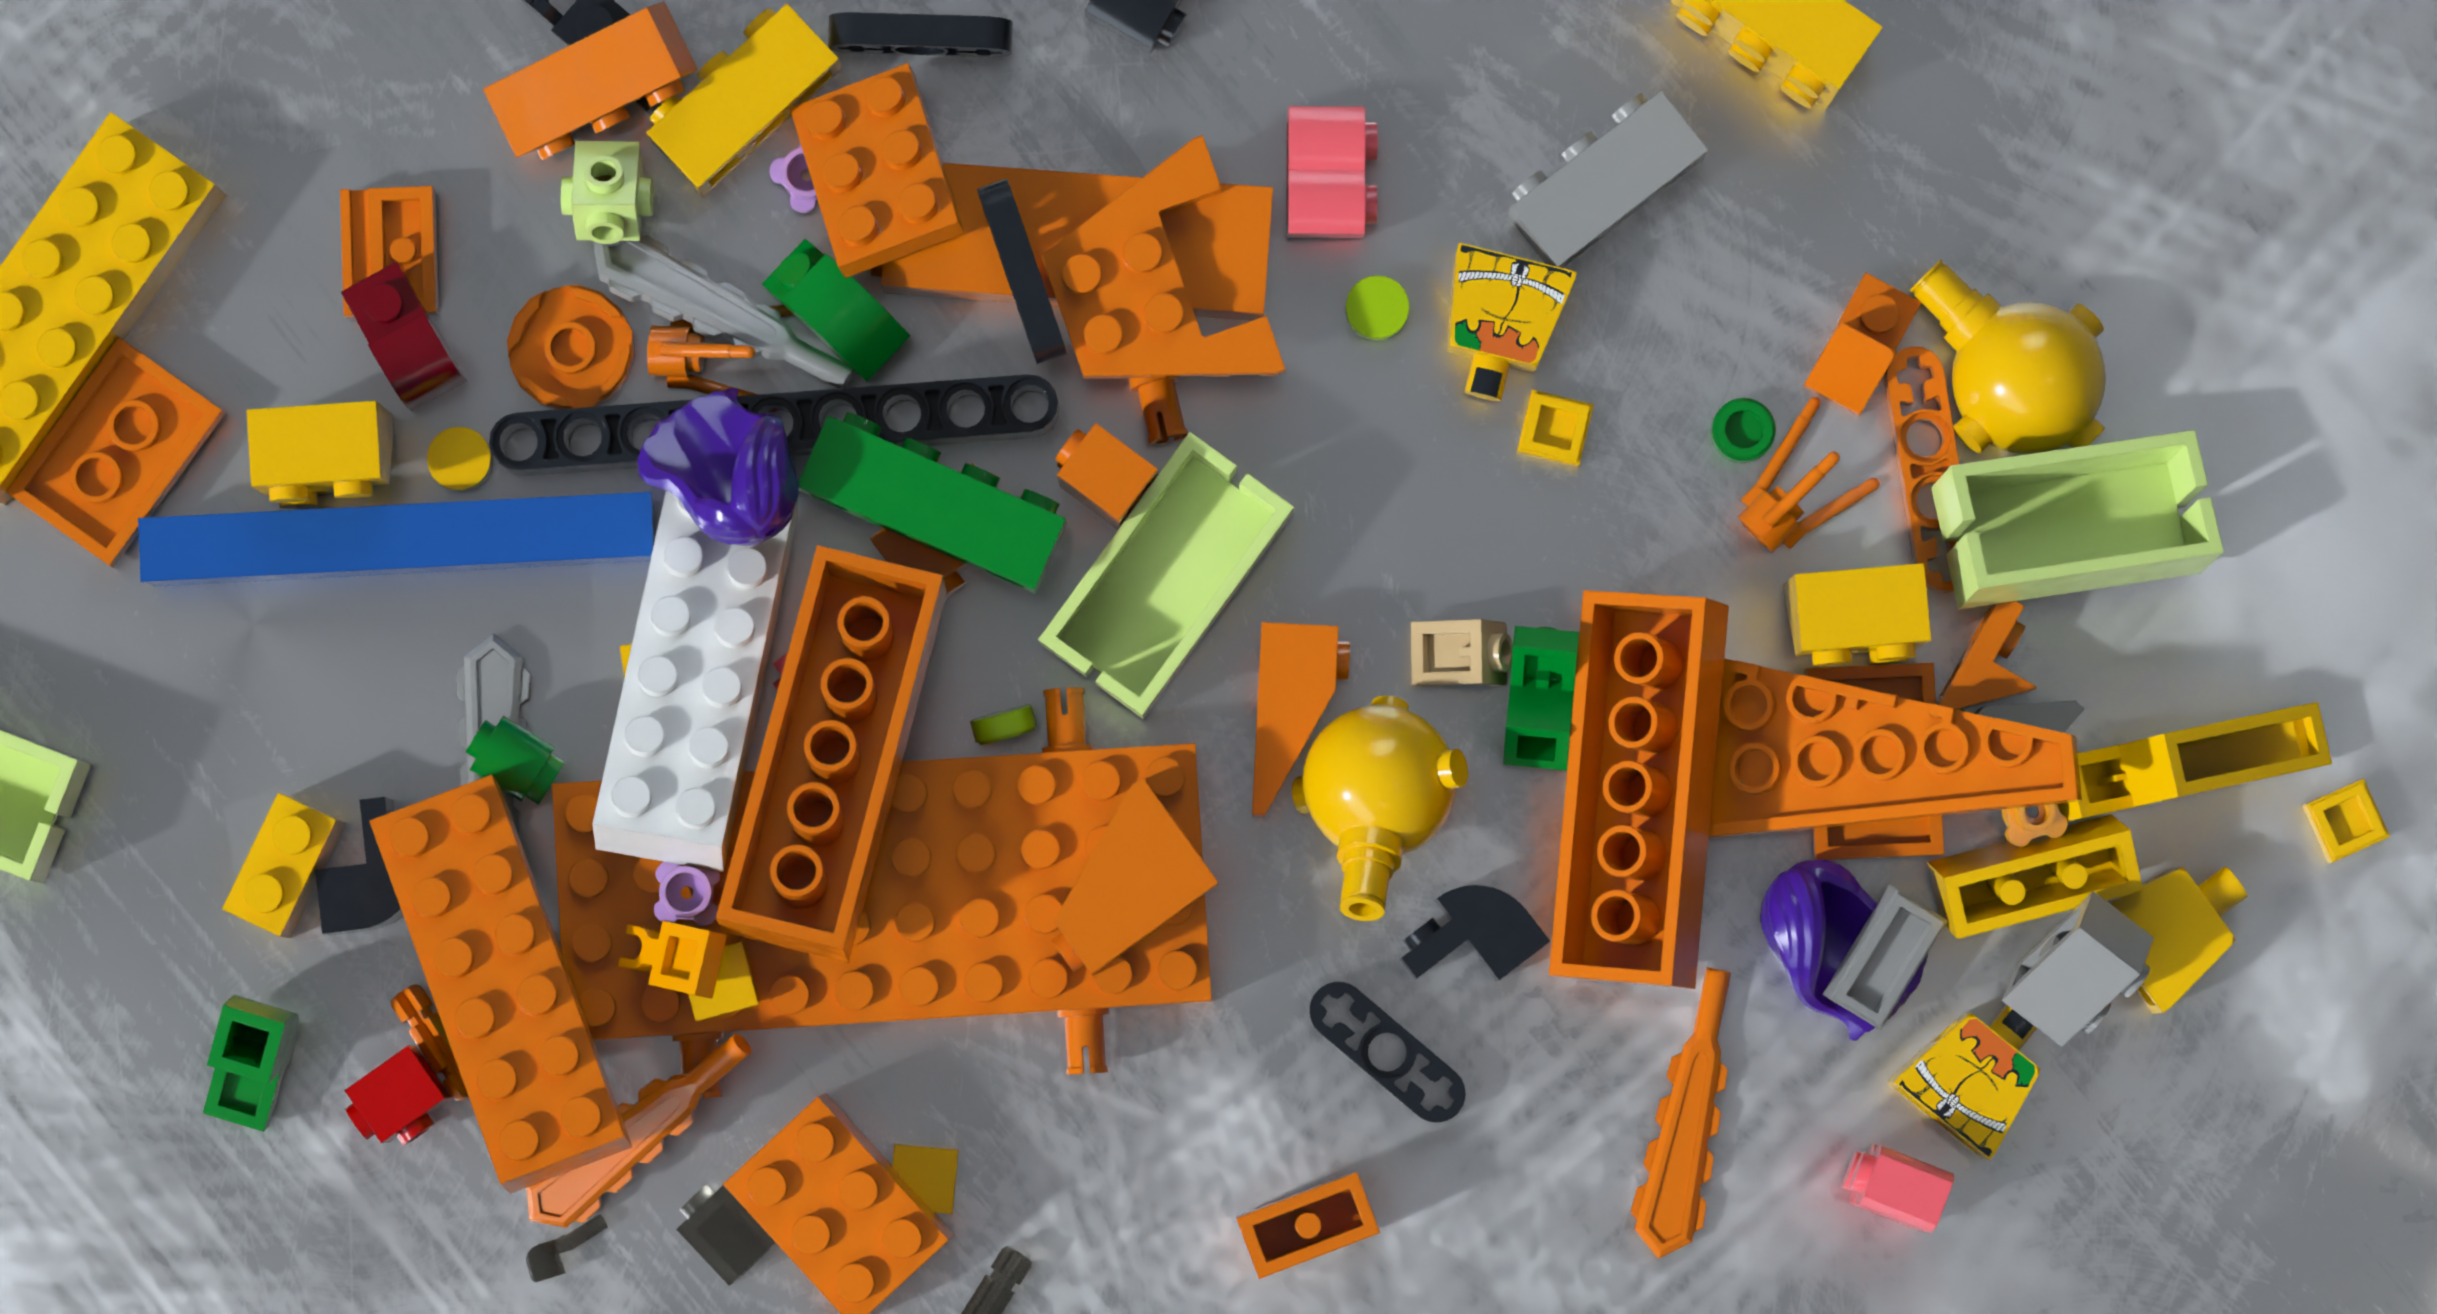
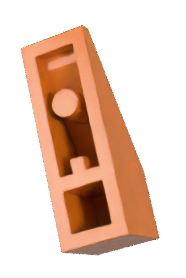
[1252,622,1350,818]

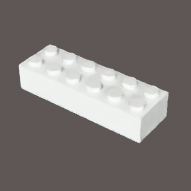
[592,490,798,872]

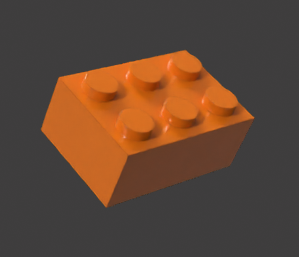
[723,1093,955,1314]

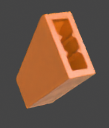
[1051,777,1219,976]

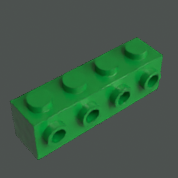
[798,412,1067,594]

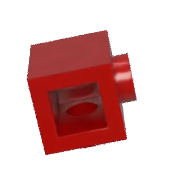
[344,1045,452,1146]

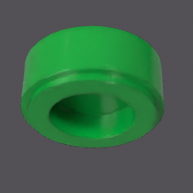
[1710,398,1776,463]

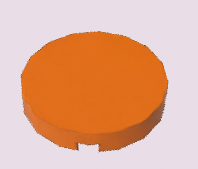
[507,285,635,410]

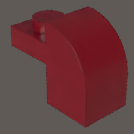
[341,261,467,412]

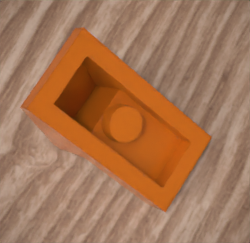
[1803,272,1921,416]
[1936,601,2037,710]

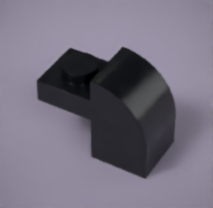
[315,797,403,935]
[1399,885,1550,981]

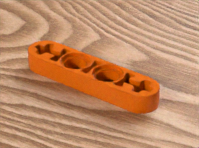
[1884,346,1959,594]

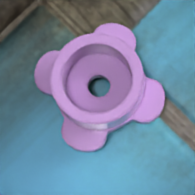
[769,143,818,213]
[654,862,720,926]

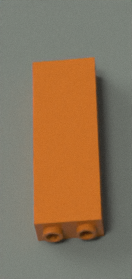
[871,163,1273,321]

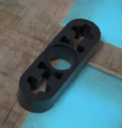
[828,12,1013,57]
[977,178,1067,364]
[1309,982,1466,1123]

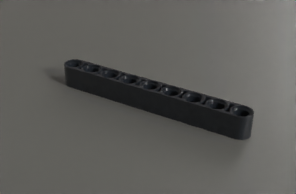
[489,374,1060,476]

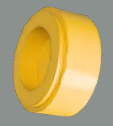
[427,427,493,492]

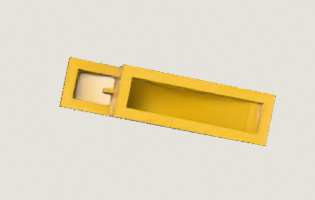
[2058,702,2332,822]

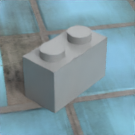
[2002,891,2154,1047]

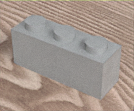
[1507,90,1709,268]

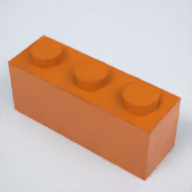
[483,1,698,161]

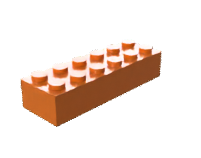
[716,545,947,963]
[1549,590,1729,989]
[369,774,632,1194]

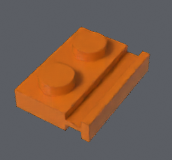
[340,186,439,319]

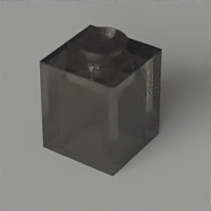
[676,1184,777,1286]

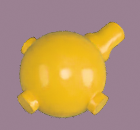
[1909,259,2106,454]
[1292,695,1468,921]

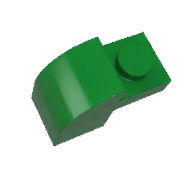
[762,239,911,382]
[1503,626,1579,771]
[203,995,299,1132]

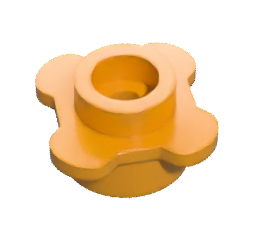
[2001,804,2068,847]

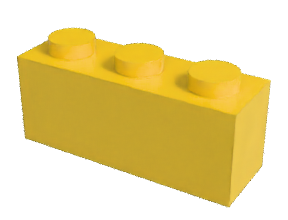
[646,3,842,197]
[1927,814,2143,939]

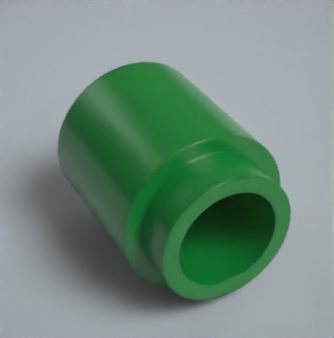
[465,716,566,805]

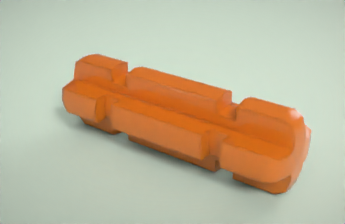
[390,984,469,1101]

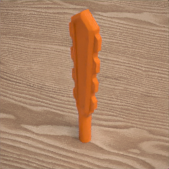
[1630,967,1731,1259]
[526,1033,752,1228]

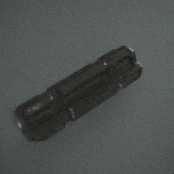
[961,1246,1032,1314]

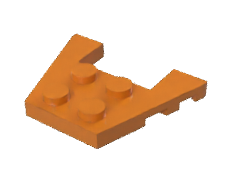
[1041,135,1286,379]

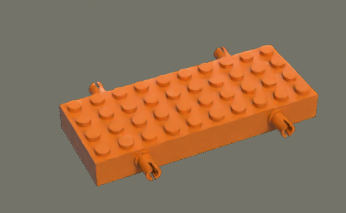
[552,687,1212,1098]

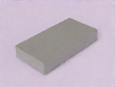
[1822,885,1948,1030]

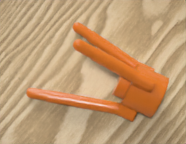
[647,305,794,412]
[1737,397,1880,553]

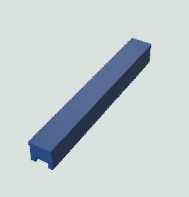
[138,492,654,587]

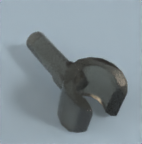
[526,1214,608,1282]

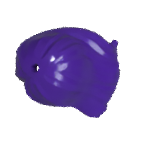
[637,388,799,546]
[1760,859,1928,1041]

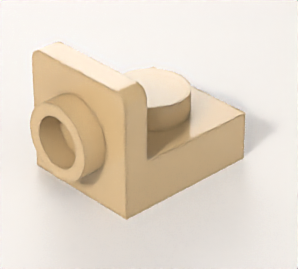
[1411,619,1513,687]

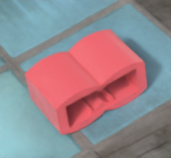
[1286,106,1378,239]
[1842,1144,1954,1233]

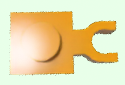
[618,921,727,999]

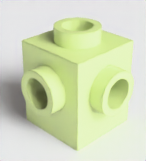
[561,141,654,244]

